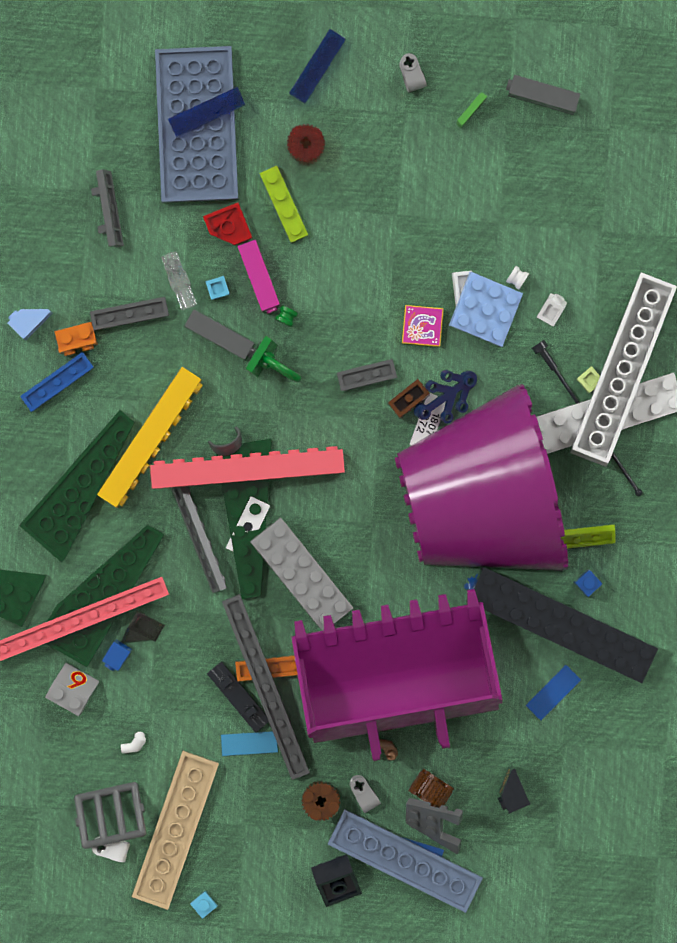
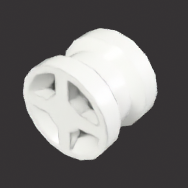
[506,266,529,290]

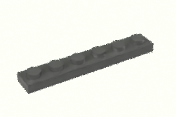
[171,486,226,593]

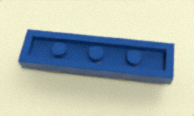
[20,352,94,412]

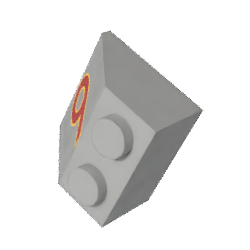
[45,663,99,716]

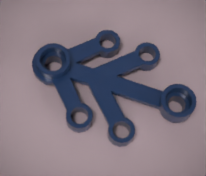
[414,370,477,424]

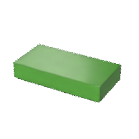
[456,92,487,129]

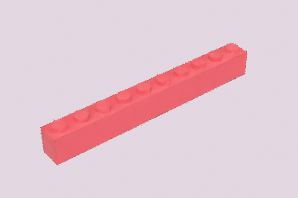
[150,446,345,489]

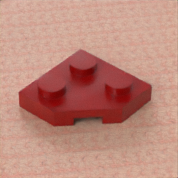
[203,202,253,245]

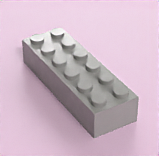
[250,518,353,631]

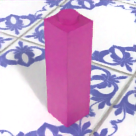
[238,240,280,314]

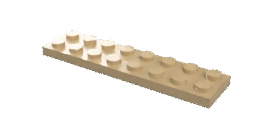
[132,750,219,910]

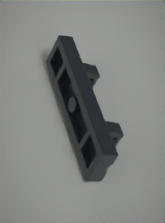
[207,661,269,733]

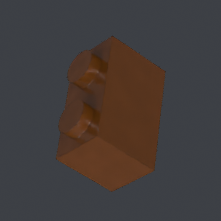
[388,379,430,419]

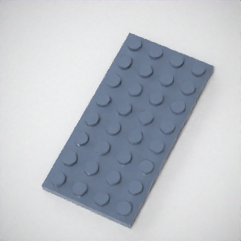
[155,46,238,203]

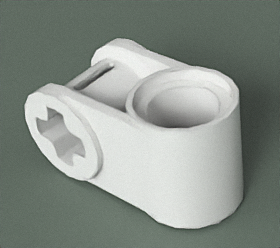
[92,836,130,862]

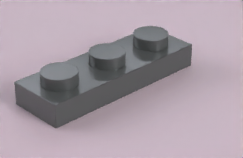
[337,359,397,391]

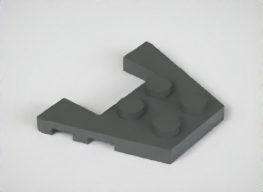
[406,798,463,854]

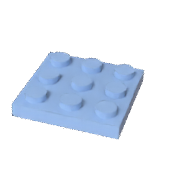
[449,272,523,347]

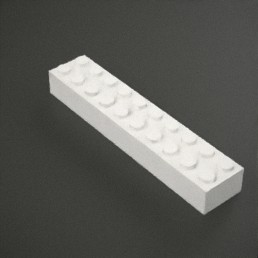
[570,273,677,467]

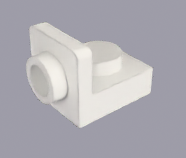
[537,293,567,326]

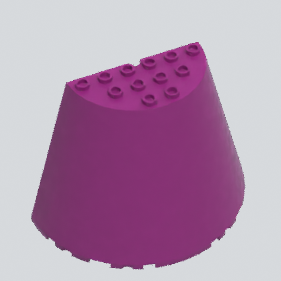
[394,384,568,571]

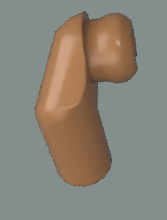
[379,739,398,761]

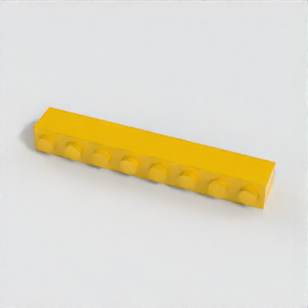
[97,367,203,508]

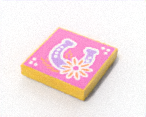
[402,305,444,347]

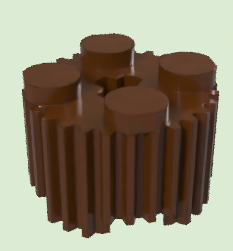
[408,768,454,808]
[302,780,340,821]

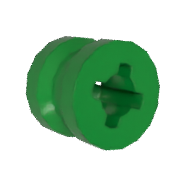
[275,305,298,327]

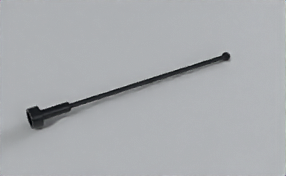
[532,340,642,497]

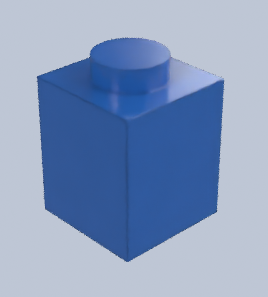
[573,569,602,597]
[102,639,133,671]

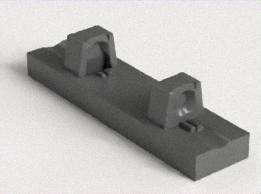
[91,169,124,247]

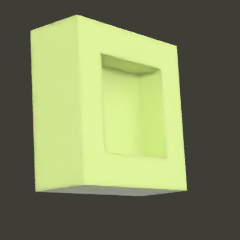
[576,366,600,393]

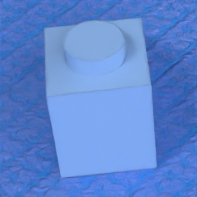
[8,309,53,340]

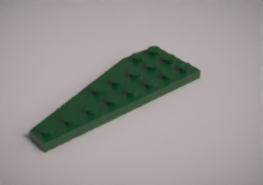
[45,525,165,667]

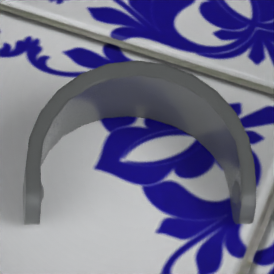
[208,426,242,456]

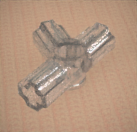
[161,251,197,311]

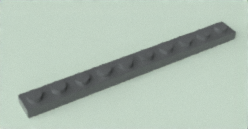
[222,594,310,780]

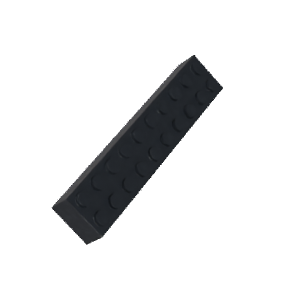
[466,567,658,683]

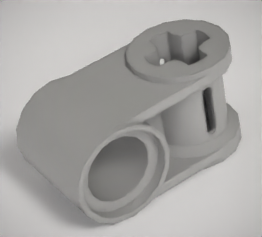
[399,53,427,93]
[350,775,381,813]

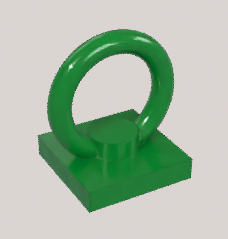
[245,336,301,382]

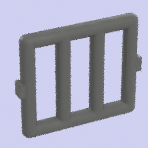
[74,782,146,849]

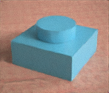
[206,276,230,300]
[190,891,218,919]

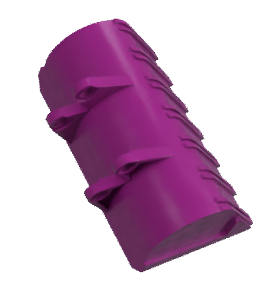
[291,589,503,761]

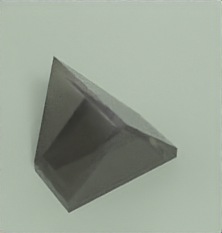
[121,610,165,643]

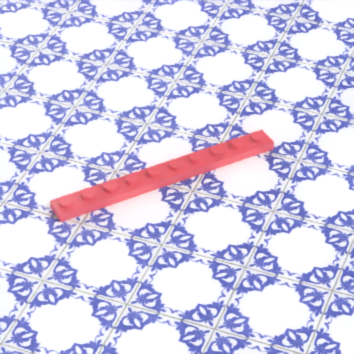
[0,576,169,661]

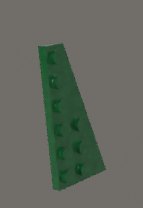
[0,569,47,627]

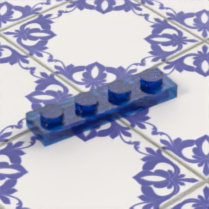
[289,29,346,104]
[168,87,246,137]

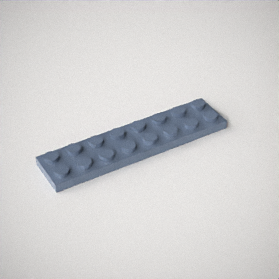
[327,809,483,913]

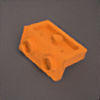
[54,322,98,356]

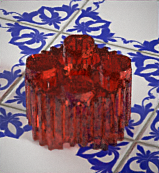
[287,124,325,165]

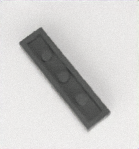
[90,297,169,331]

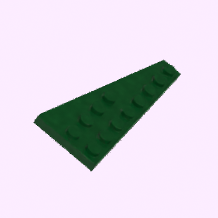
[19,410,135,563]
[216,438,272,599]

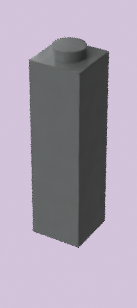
[506,75,580,115]
[185,310,256,361]

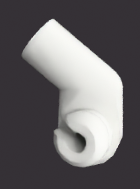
[121,732,146,754]

